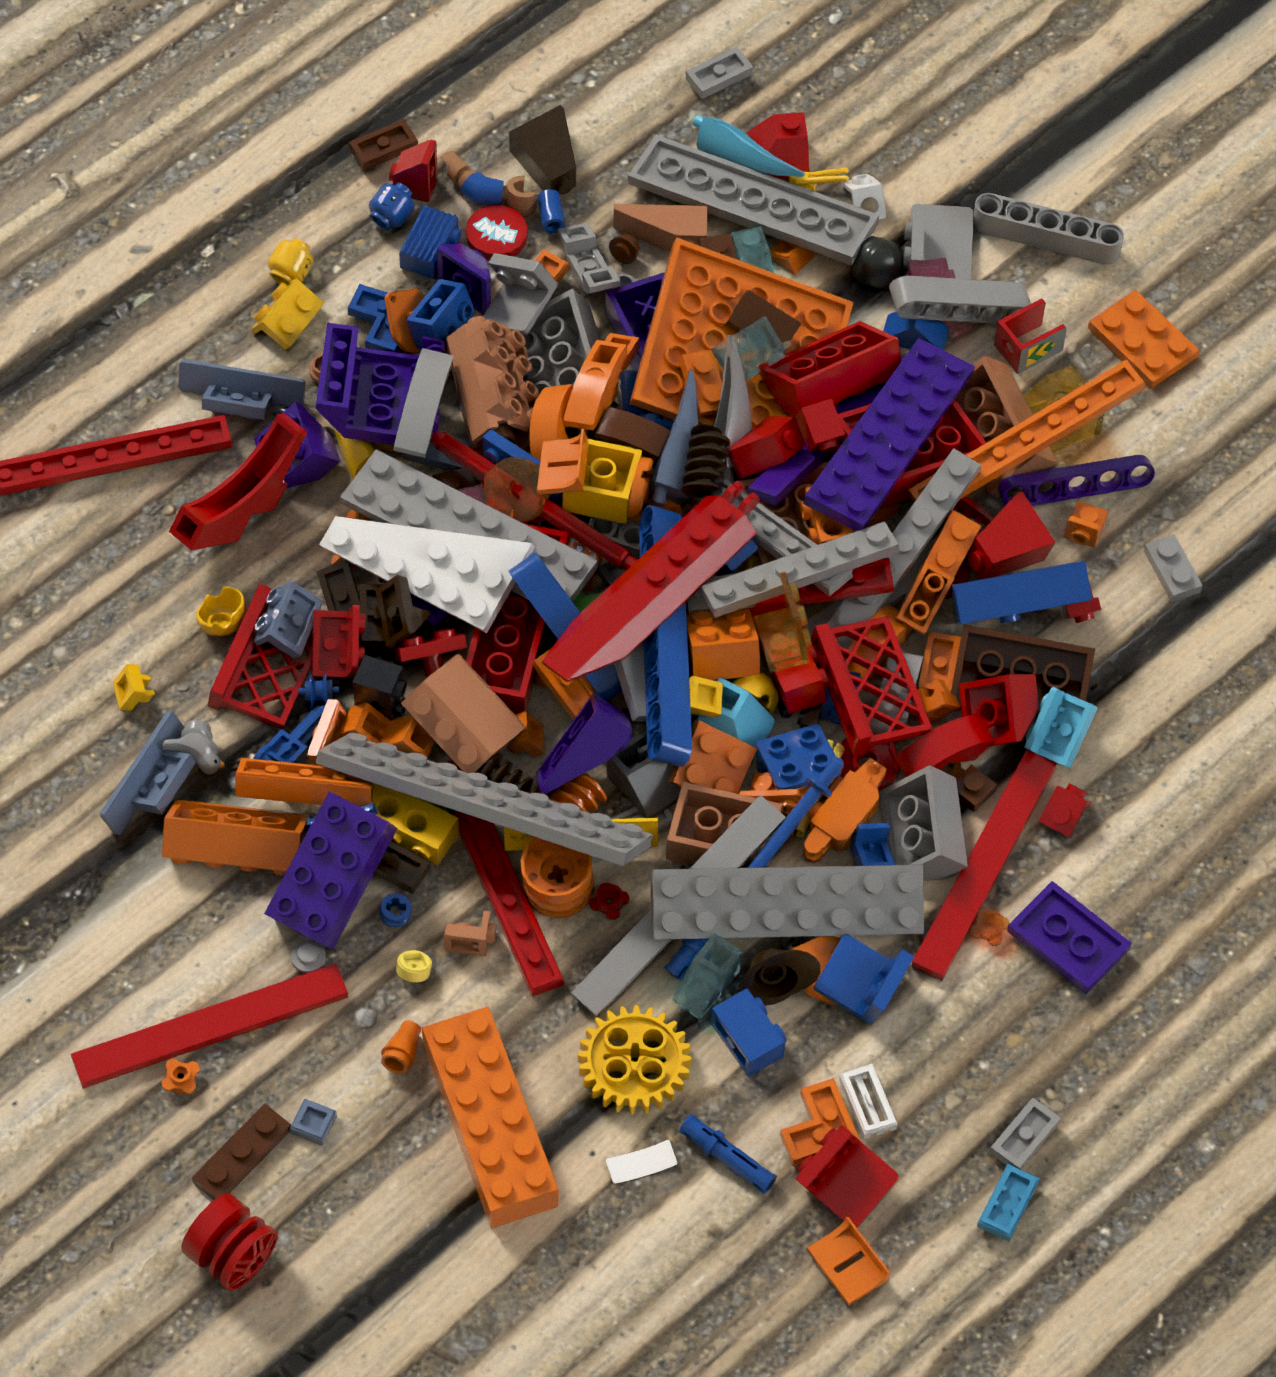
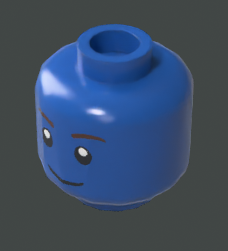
[369,183,415,230]

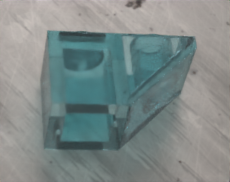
[672,933,743,1020]

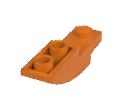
[563,333,640,431]
[895,510,981,635]

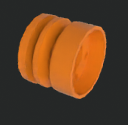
[520,837,595,919]

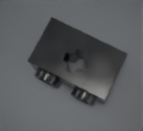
[353,655,407,721]

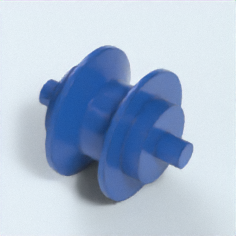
[299,674,339,708]

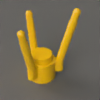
[789,168,849,192]

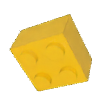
[562,439,642,524]

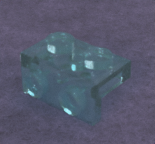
[711,316,791,381]

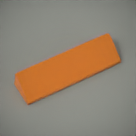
[235,758,374,807]

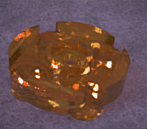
[484,457,549,523]

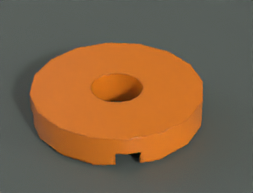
[627,457,654,522]

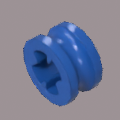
[380,893,411,928]

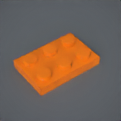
[1088,290,1199,389]

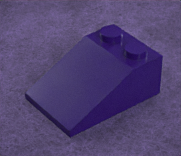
[536,692,633,794]

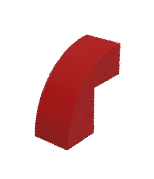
[895,714,995,777]

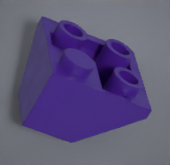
[254,402,341,488]

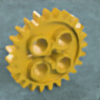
[578,1005,692,1115]

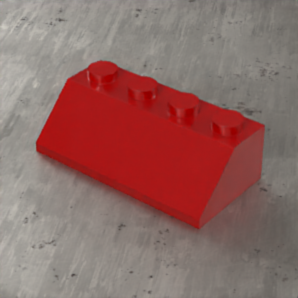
[757,321,901,417]

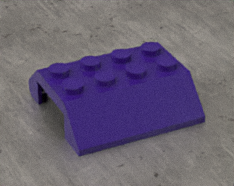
[315,322,447,446]

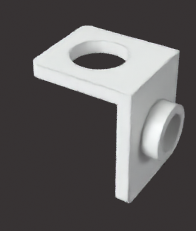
[842,174,886,220]

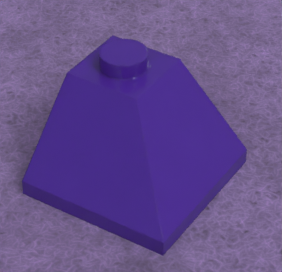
[437,243,491,315]

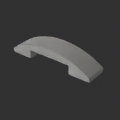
[558,222,621,294]
[393,348,454,458]

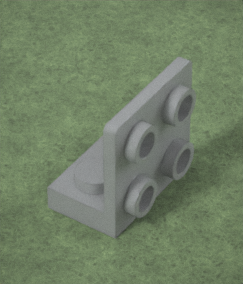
[483,253,558,335]

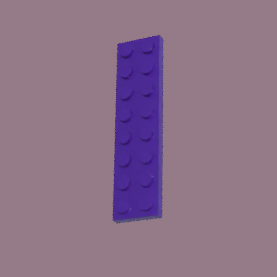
[803,338,975,531]

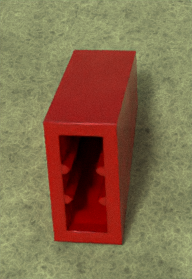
[966,491,1056,580]

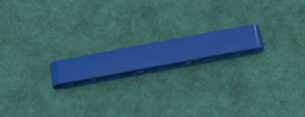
[639,505,692,767]

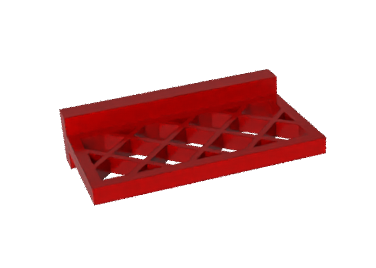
[207,583,312,730]
[810,616,932,756]

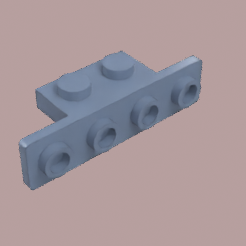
[178,359,306,420]
[100,711,196,835]

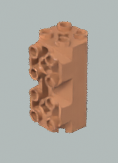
[446,316,539,456]

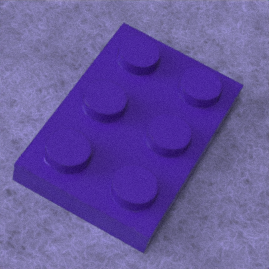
[1007,881,1132,994]

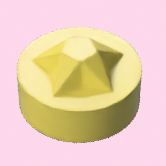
[396,950,432,982]

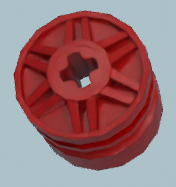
[181,1193,278,1291]

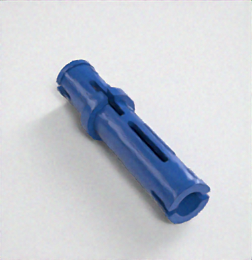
[679,1114,777,1194]

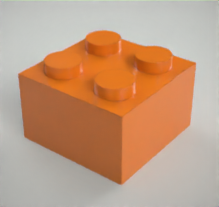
[686,609,760,680]

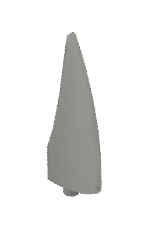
[714,335,752,483]

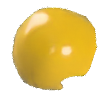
[196,586,246,637]
[731,672,780,714]

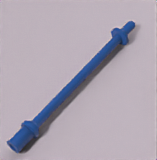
[664,757,844,981]

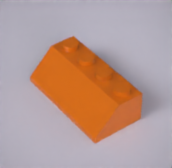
[162,800,311,876]

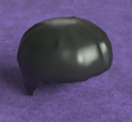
[851,236,905,289]

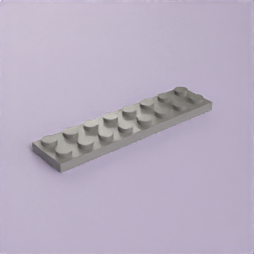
[628,135,879,265]
[340,449,598,602]
[650,865,924,940]

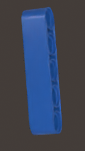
[508,551,622,701]

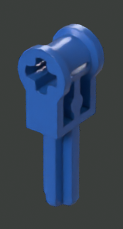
[253,705,325,764]

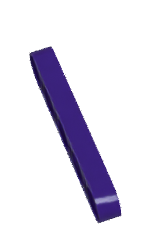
[998,455,1155,506]

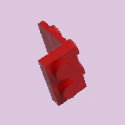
[312,605,365,679]
[795,1124,899,1228]

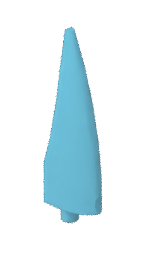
[693,115,805,177]

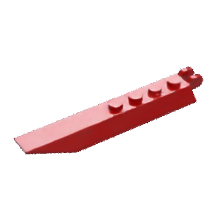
[542,481,760,682]

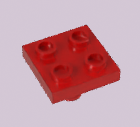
[393,628,467,678]

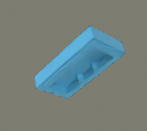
[977,1164,1040,1242]

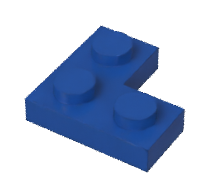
[348,284,400,353]

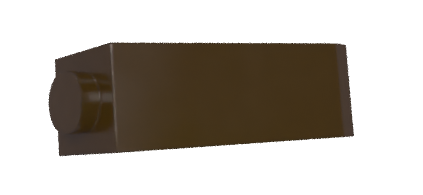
[509,105,576,195]

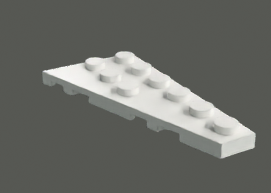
[319,516,536,633]

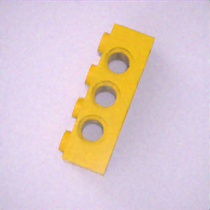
[321,783,459,865]

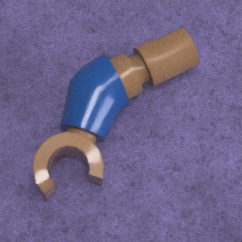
[440,151,538,217]

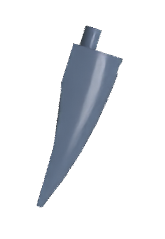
[649,369,698,507]

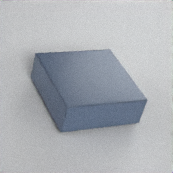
[290,1098,337,1146]

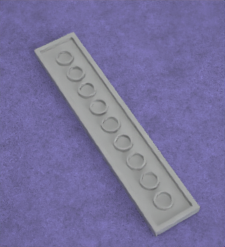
[316,733,653,866]

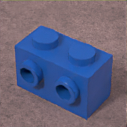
[406,279,475,349]

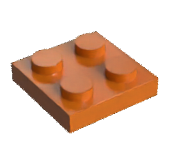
[668,720,757,794]

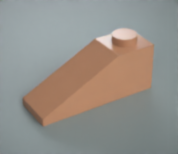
[613,204,707,252]

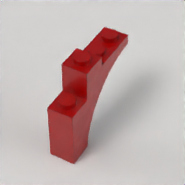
[169,413,308,551]

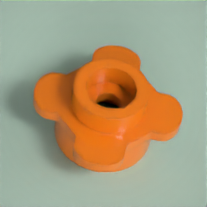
[161,1059,200,1094]

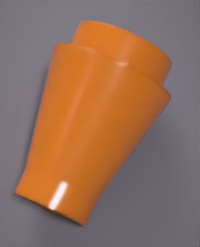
[381,1020,422,1074]

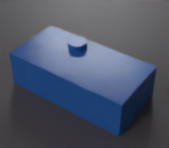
[949,561,1092,624]

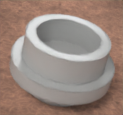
[291,940,326,974]

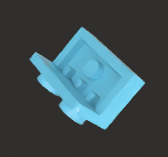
[1025,687,1098,768]

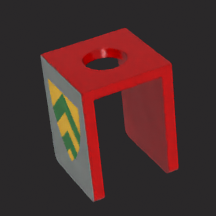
[994,299,1067,374]

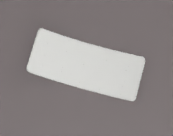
[606,1140,677,1183]

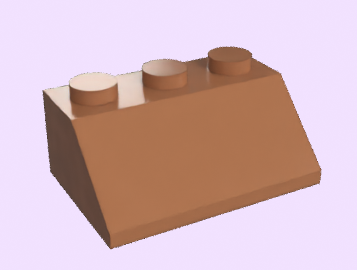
[401,654,527,773]

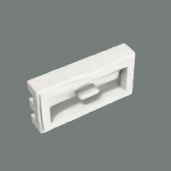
[839,1064,897,1139]

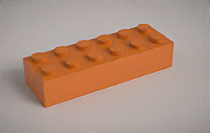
[422,1006,559,1229]

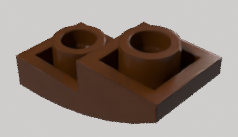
[594,407,671,461]

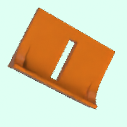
[537,429,589,495]
[807,1217,890,1306]

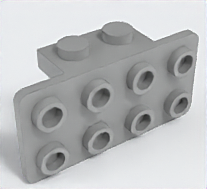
[903,204,973,279]

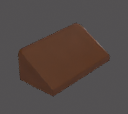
[726,290,801,356]

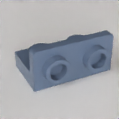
[253,581,323,659]

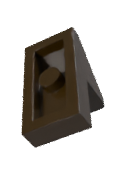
[375,575,431,649]

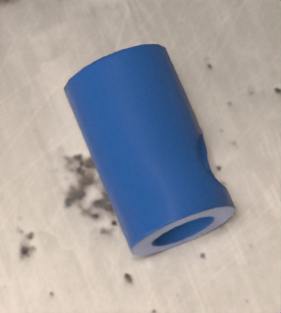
[538,189,565,233]

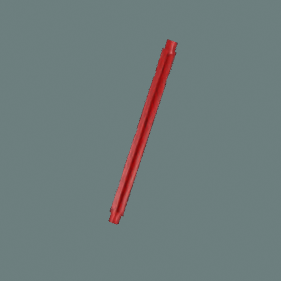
[430,430,637,570]

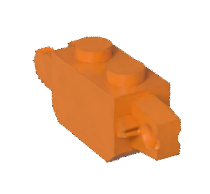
[803,758,887,864]

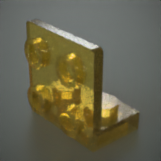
[753,572,812,672]

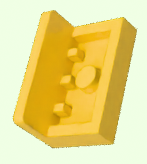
[251,278,324,350]

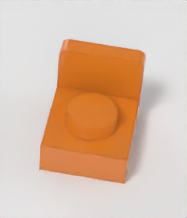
[1064,501,1108,548]

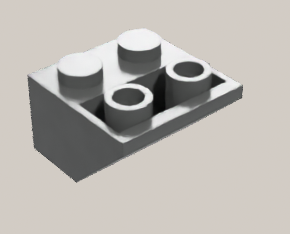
[606,729,681,818]

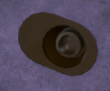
[742,948,820,1006]

